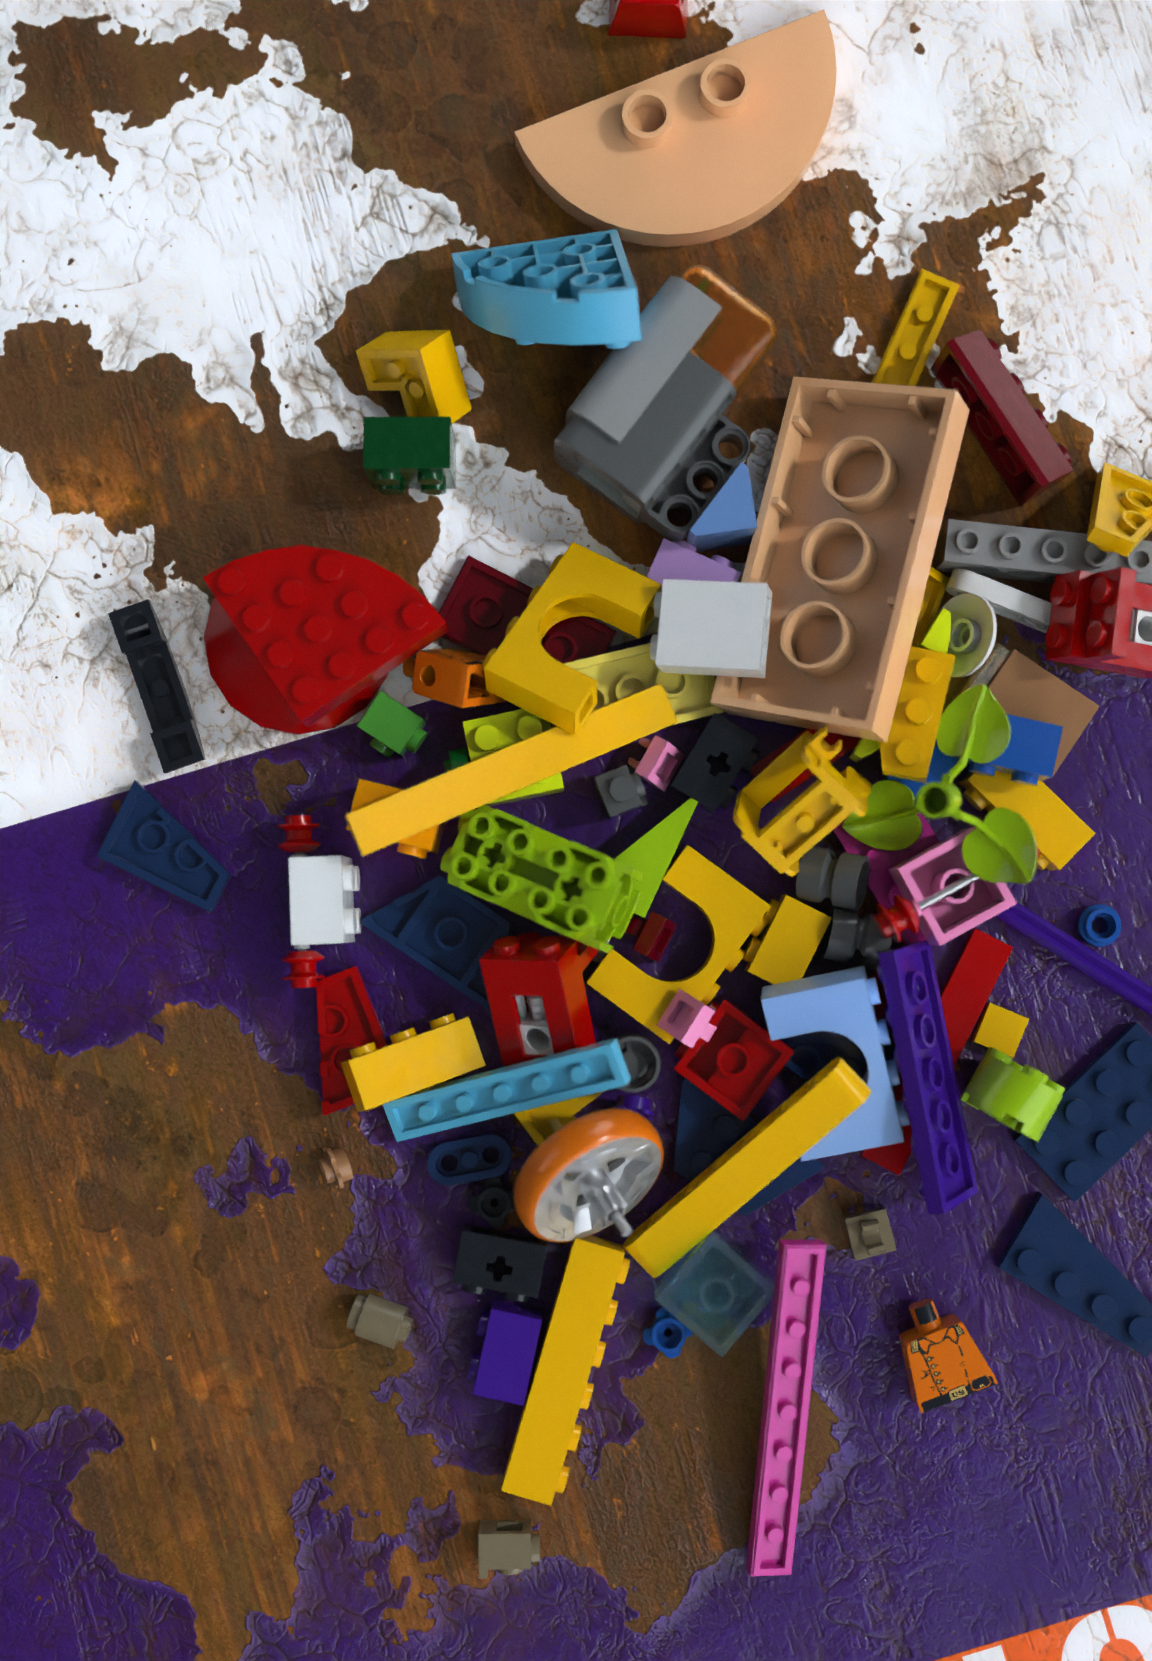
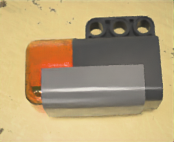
[553,265,778,541]

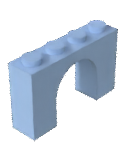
[761,966,910,1161]

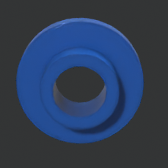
[1077,904,1121,947]

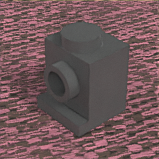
[594,765,648,820]

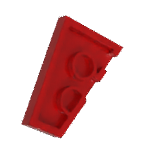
[316,965,388,1117]

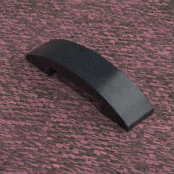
[108,599,206,774]

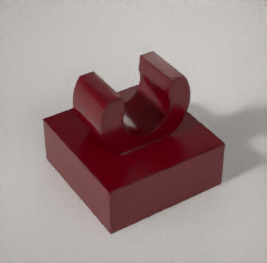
[626,911,677,962]

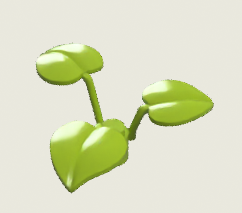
[842,684,1038,884]

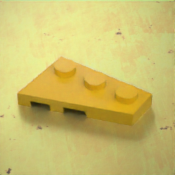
[1087,462,1152,557]
[880,646,955,783]

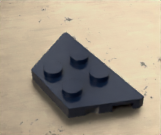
[360,875,511,1012]
[672,1077,824,1216]

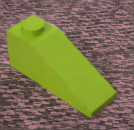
[615,798,698,918]

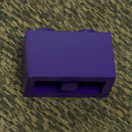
[467,1300,543,1406]

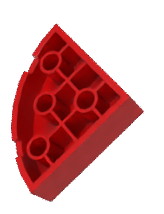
[202,547,450,727]

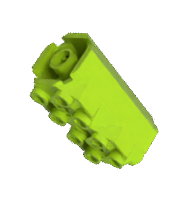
[441,805,643,953]

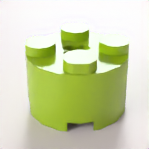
[960,1047,1065,1142]

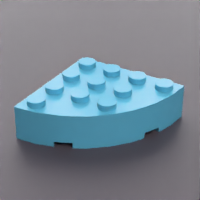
[451,229,642,349]

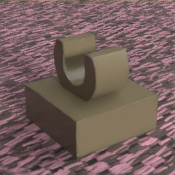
[842,1206,897,1261]

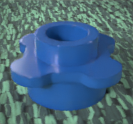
[643,1306,693,1358]

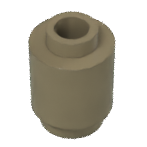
[346,1294,414,1349]

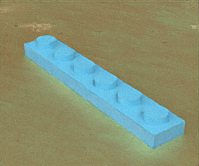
[382,1038,631,1142]

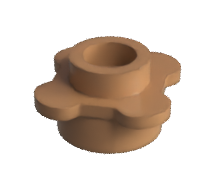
[318,1147,353,1189]

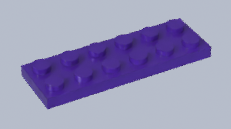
[877,940,978,1215]

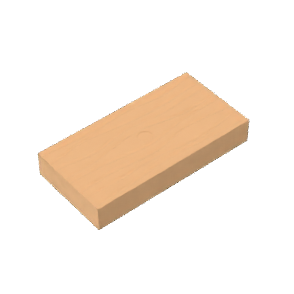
[710,377,969,742]

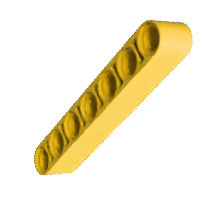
[623,1057,872,1278]

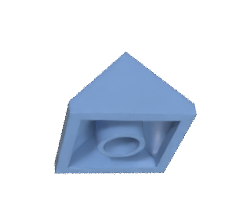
[687,462,757,552]

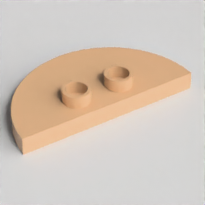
[514,9,837,247]

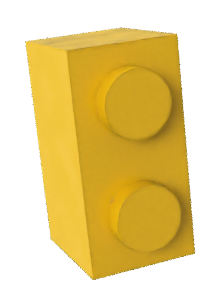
[742,895,832,985]

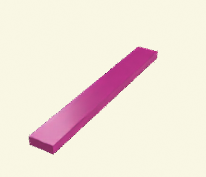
[746,1239,826,1576]

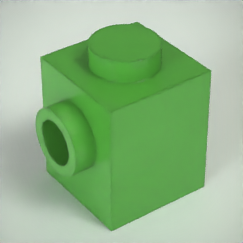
[357,691,427,758]

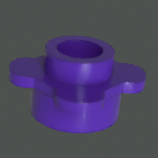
[612,1095,654,1121]

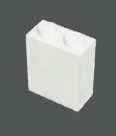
[650,579,772,678]

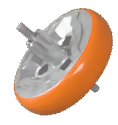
[513,1108,664,1242]

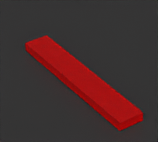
[860,928,1014,1176]

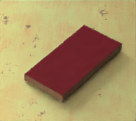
[438,555,617,664]

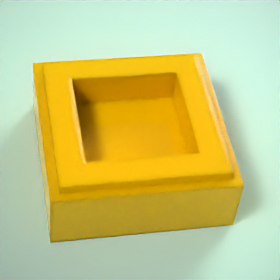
[971,1002,1029,1058]

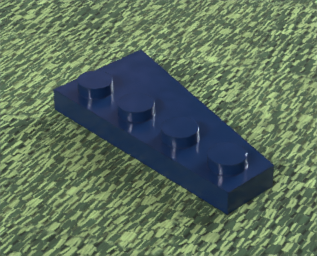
[995,1192,1152,1357]

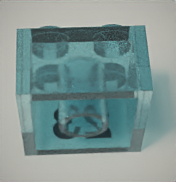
[653,1229,775,1357]

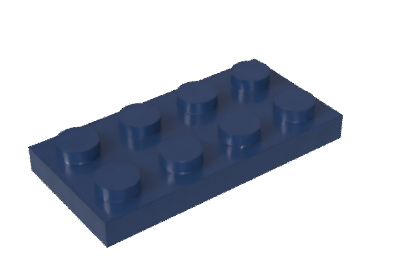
[1012,1022,1152,1203]

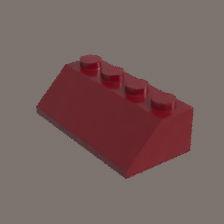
[930,329,1073,507]

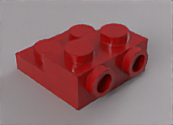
[674,998,795,1121]

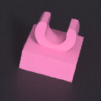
[627,735,685,792]
[657,989,717,1048]

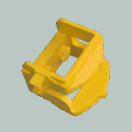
[733,726,871,877]

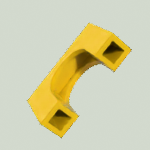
[482,542,662,735]
[586,845,771,1044]

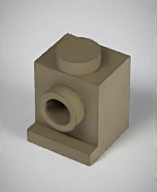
[478,1519,540,1579]

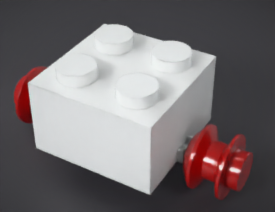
[277,815,362,988]

